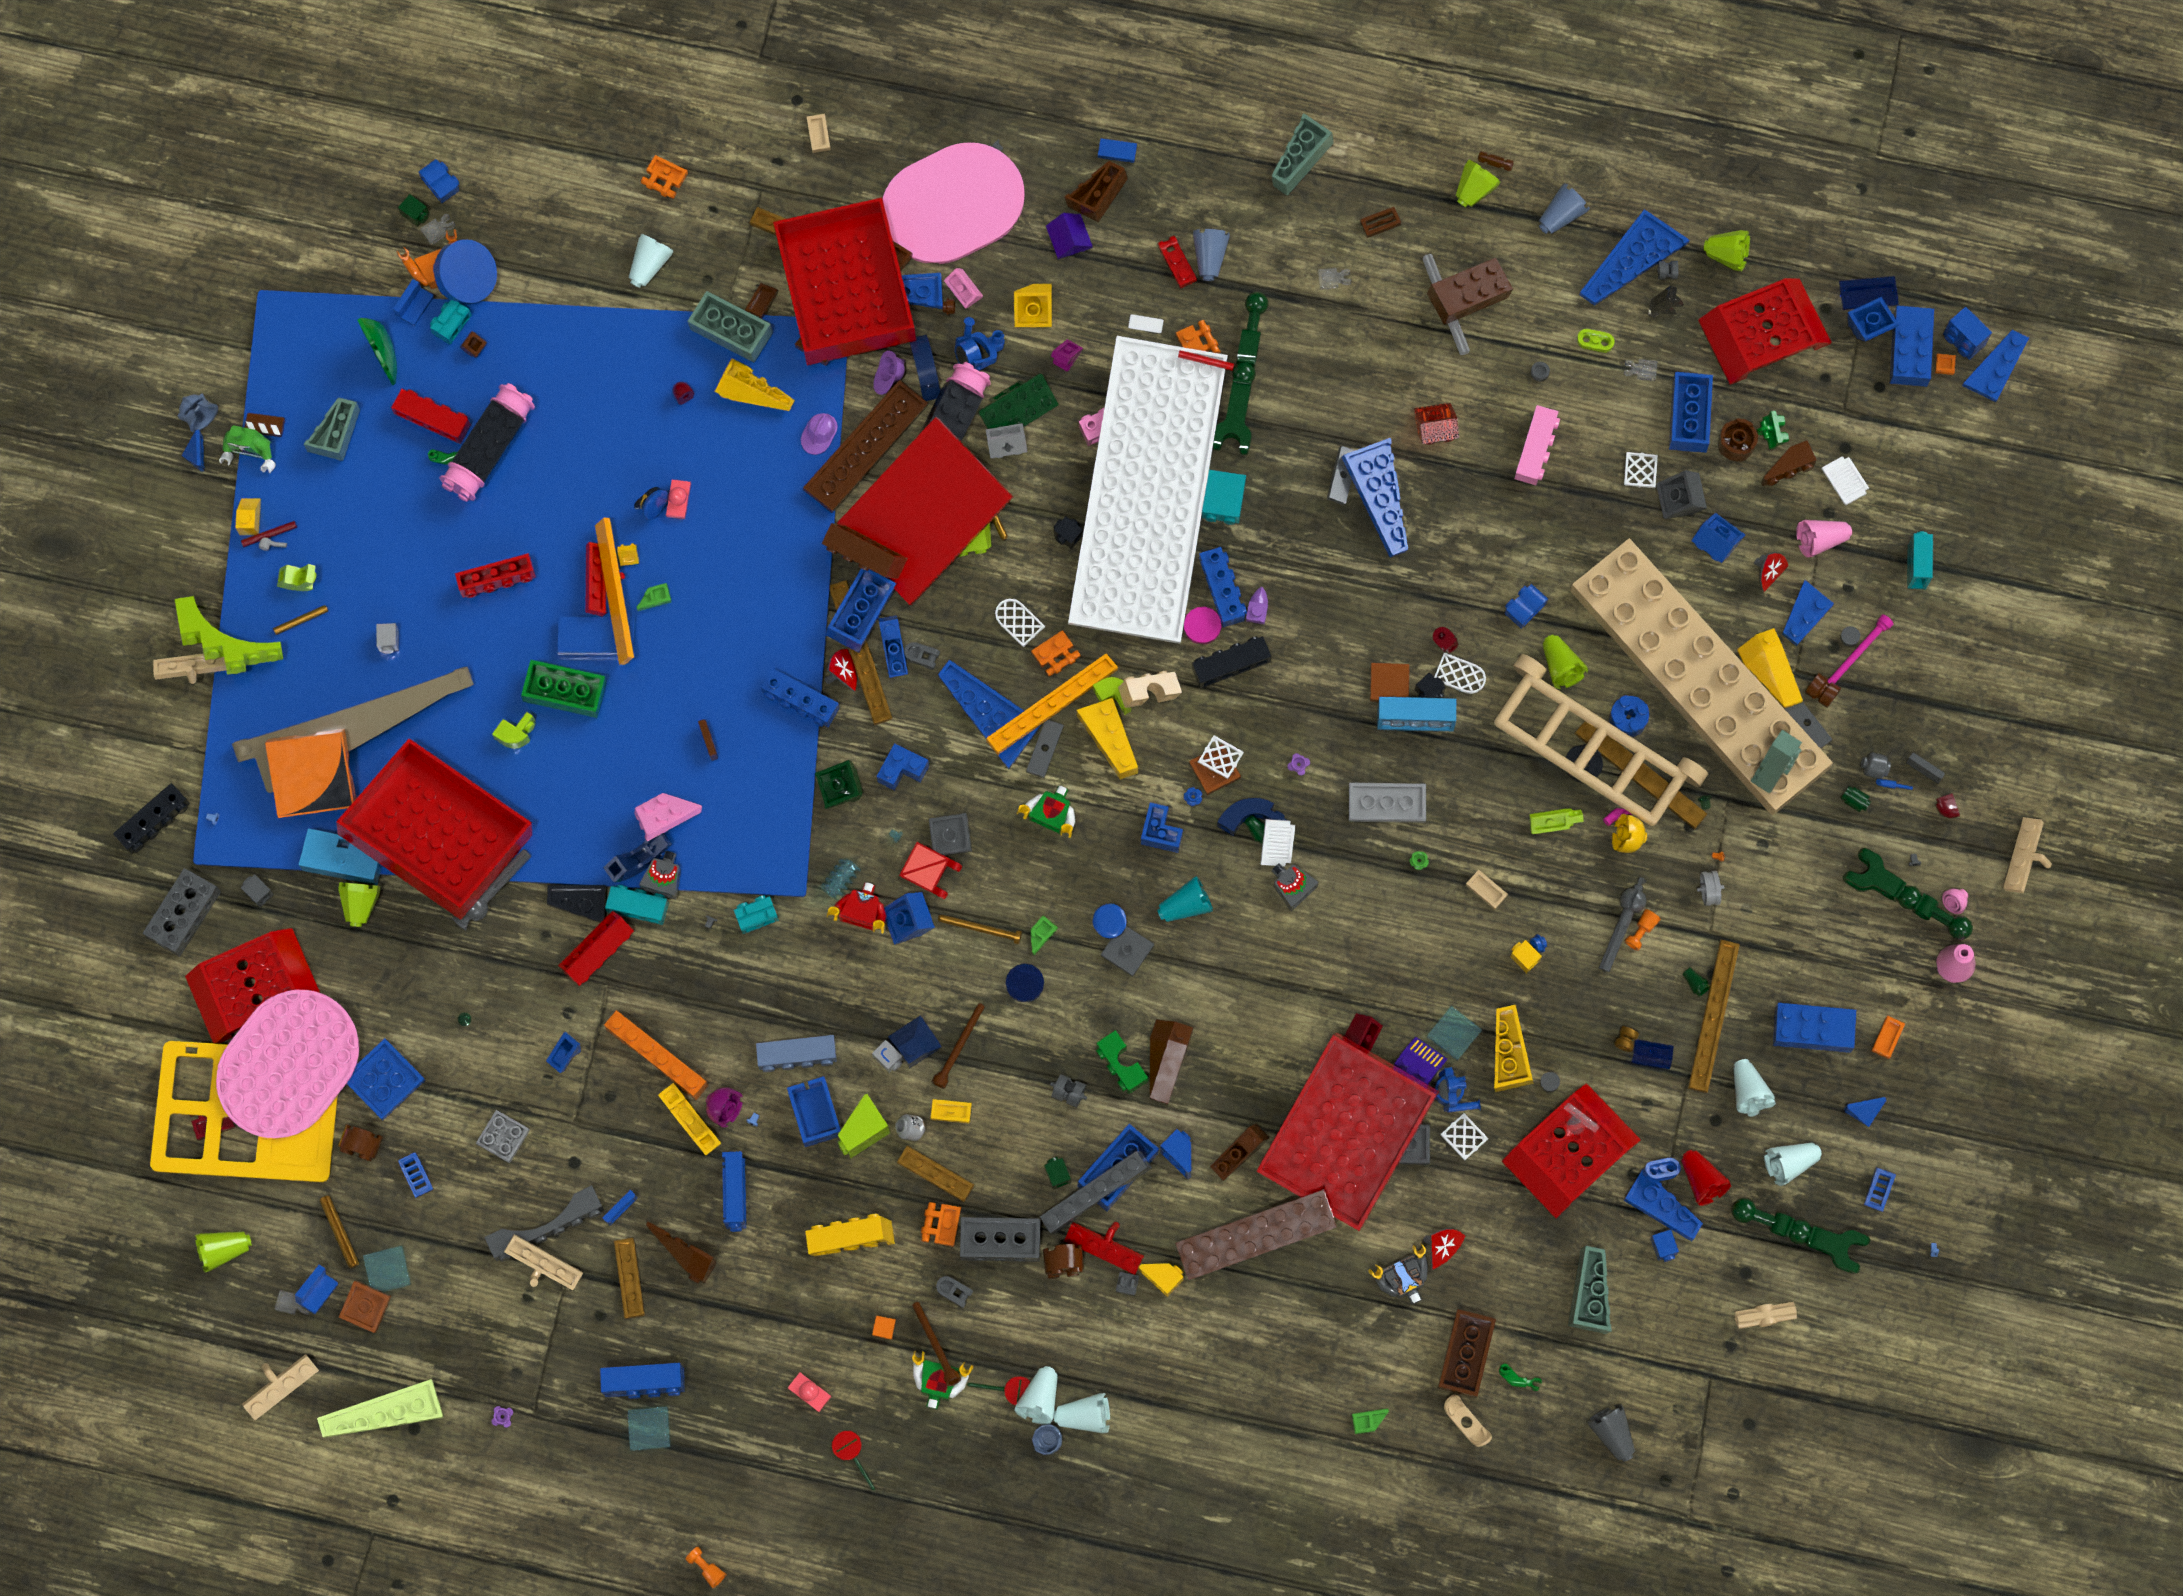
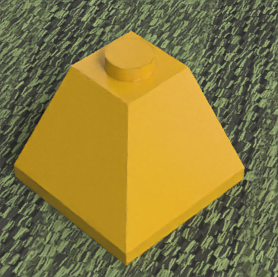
[1014,284,1052,327]

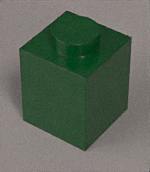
[398,194,429,227]
[1044,1157,1071,1190]

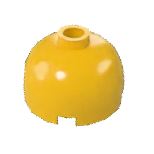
[1612,814,1647,853]

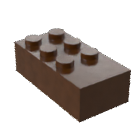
[1427,258,1513,325]
[822,523,908,579]
[1438,1309,1496,1398]

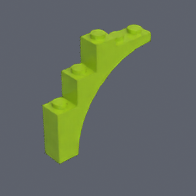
[175,596,283,675]

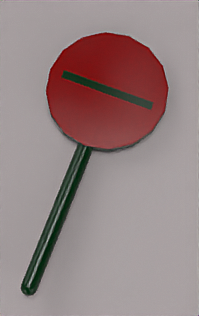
[967,1376,1030,1406]
[832,1431,875,1490]

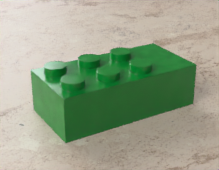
[521,660,606,718]

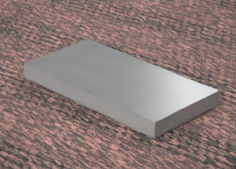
[1349,783,1426,823]

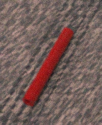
[1178,350,1234,371]

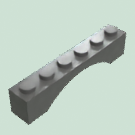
[1040,1151,1152,1234]
[484,1185,604,1262]

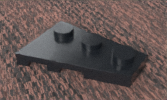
[547,885,606,923]

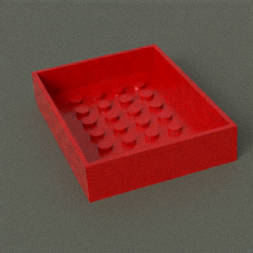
[773,197,916,365]
[336,739,532,920]
[1257,1033,1440,1231]

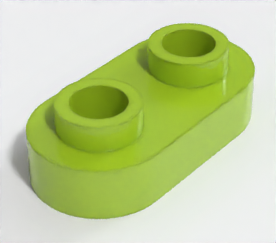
[1577,329,1615,353]

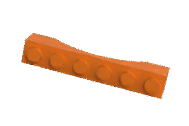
[604,1010,708,1100]

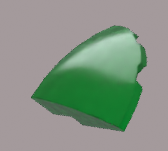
[357,318,397,385]

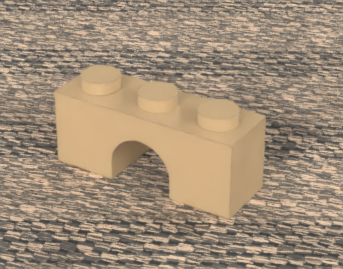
[1118,671,1182,708]

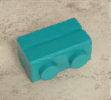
[430,300,472,345]
[734,895,779,934]

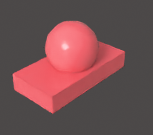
[666,480,691,519]
[788,1373,831,1413]

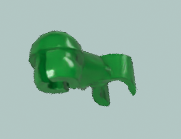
[428,449,457,465]
[1499,1364,1542,1391]

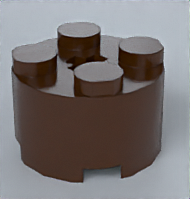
[1718,418,1758,462]
[338,1124,383,1162]
[1043,1244,1084,1279]

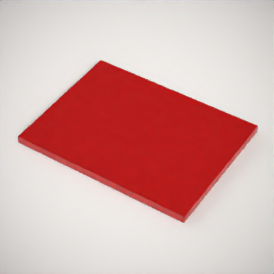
[836,417,1013,605]

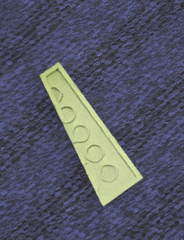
[317,1379,444,1438]

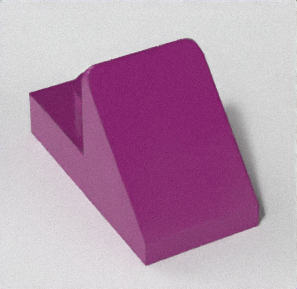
[1051,339,1083,371]

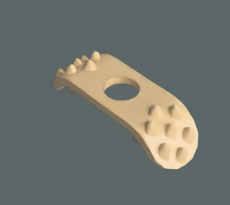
[1444,1394,1492,1447]

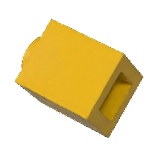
[1511,940,1542,974]

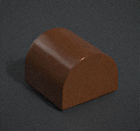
[460,331,487,357]

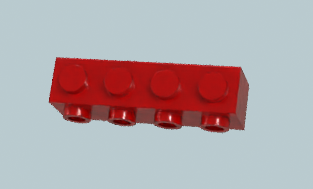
[391,389,471,444]
[455,553,536,598]
[558,911,634,986]

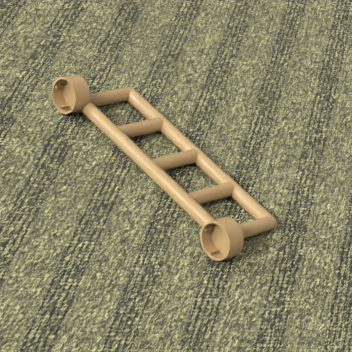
[1494,654,1708,826]

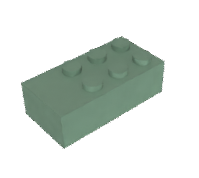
[687,291,773,363]

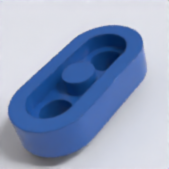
[1643,1158,1681,1182]

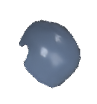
[1032,1424,1062,1455]

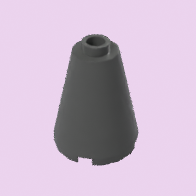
[1586,1403,1635,1462]

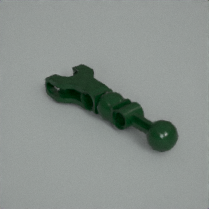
[1843,848,1973,940]
[1731,1198,1871,1274]

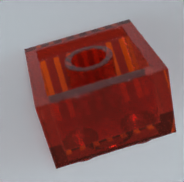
[1414,403,1459,445]

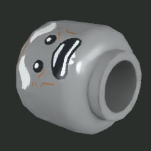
[895,1114,925,1141]

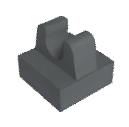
[1116,1272,1139,1296]

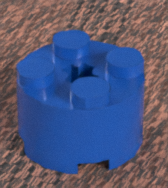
[1609,695,1649,737]

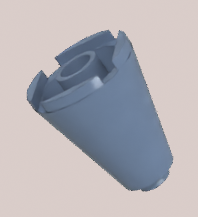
[1539,183,1590,234]
[1193,229,1230,281]

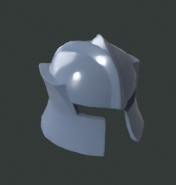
[177,393,218,432]

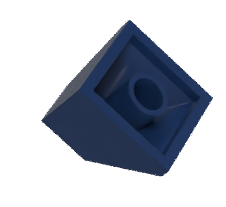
[888,1015,942,1069]

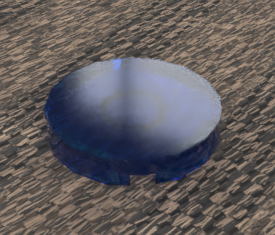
[1006,964,1044,1002]

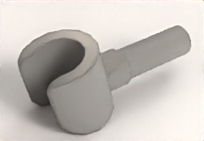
[259,537,287,551]

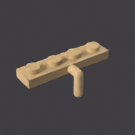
[154,653,226,684]
[2003,817,2052,894]
[504,1234,583,1290]
[242,1354,319,1420]

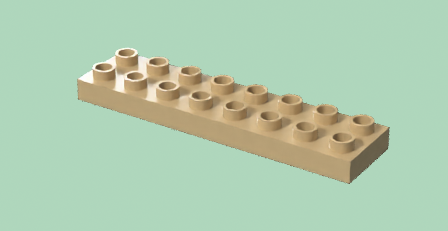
[1570,538,1833,816]

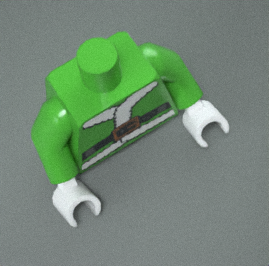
[219,425,276,473]

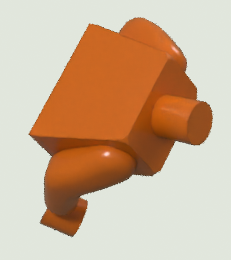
[396,229,457,293]

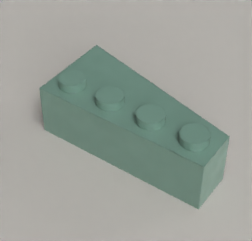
[1272,113,1333,196]
[1751,730,1802,794]
[1568,1246,1612,1334]

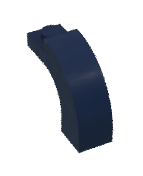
[909,334,940,401]
[1217,798,1287,836]
[603,833,672,883]

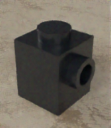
[1053,516,1083,549]
[1415,672,1445,698]

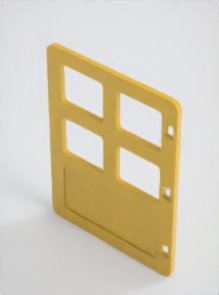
[150,1041,338,1182]

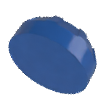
[433,240,497,305]

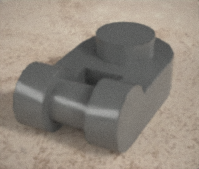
[904,642,940,670]
[936,1276,973,1308]

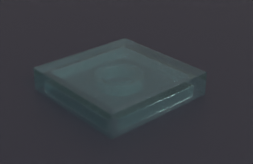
[1427,1006,1482,1061]
[363,1246,411,1292]
[628,1407,671,1451]

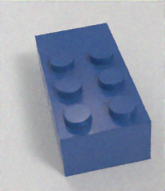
[1890,306,1934,387]
[1669,372,1713,453]
[826,568,896,653]
[1773,1003,1856,1053]
[1077,1124,1159,1212]
[600,1363,685,1399]

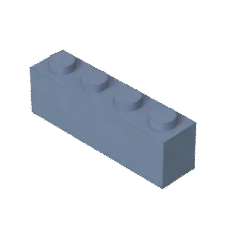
[756,1035,837,1072]

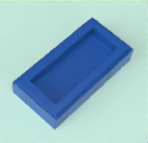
[1098,138,1137,163]
[603,1190,637,1226]

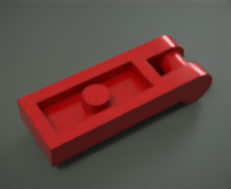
[1157,235,1197,289]

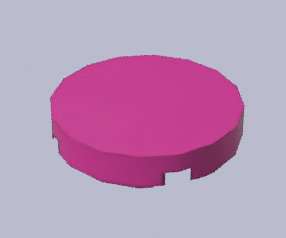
[1184,607,1221,644]

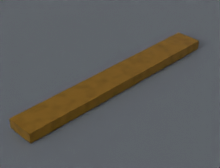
[829,580,892,725]
[1575,721,1707,830]
[1688,940,1740,1093]

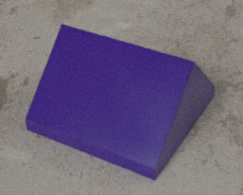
[1046,213,1093,259]

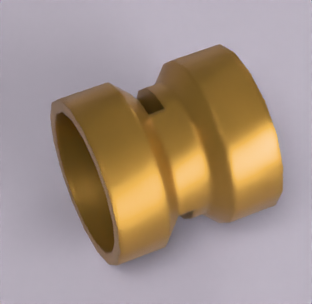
[1614,1026,1639,1052]

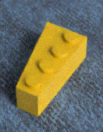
[1076,698,1138,779]
[1494,1005,1534,1092]
[805,1214,895,1256]

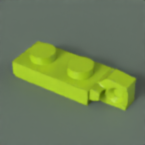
[1529,809,1584,834]

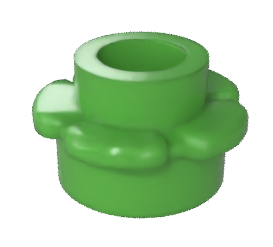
[1410,851,1429,870]

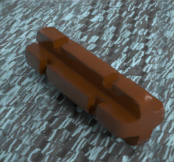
[1478,151,1514,171]

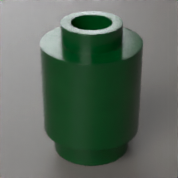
[1841,786,1871,812]

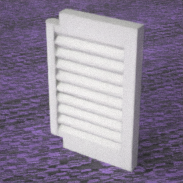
[1821,456,1869,506]
[1260,819,1295,866]

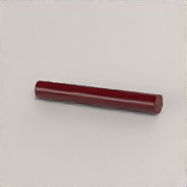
[241,521,297,547]

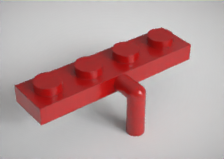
[585,542,625,616]
[1064,1222,1144,1275]

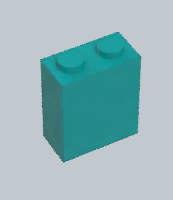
[1202,470,1246,525]
[1907,531,1933,589]

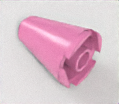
[1796,520,1852,557]
[1936,944,1976,983]

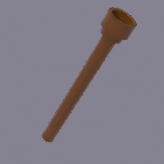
[931,1003,985,1089]
[912,1302,961,1386]

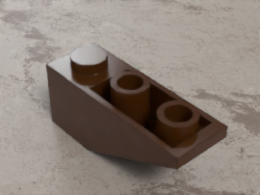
[1761,440,1817,486]
[1210,1124,1269,1181]

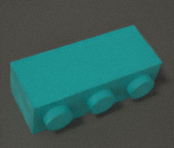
[605,885,669,925]

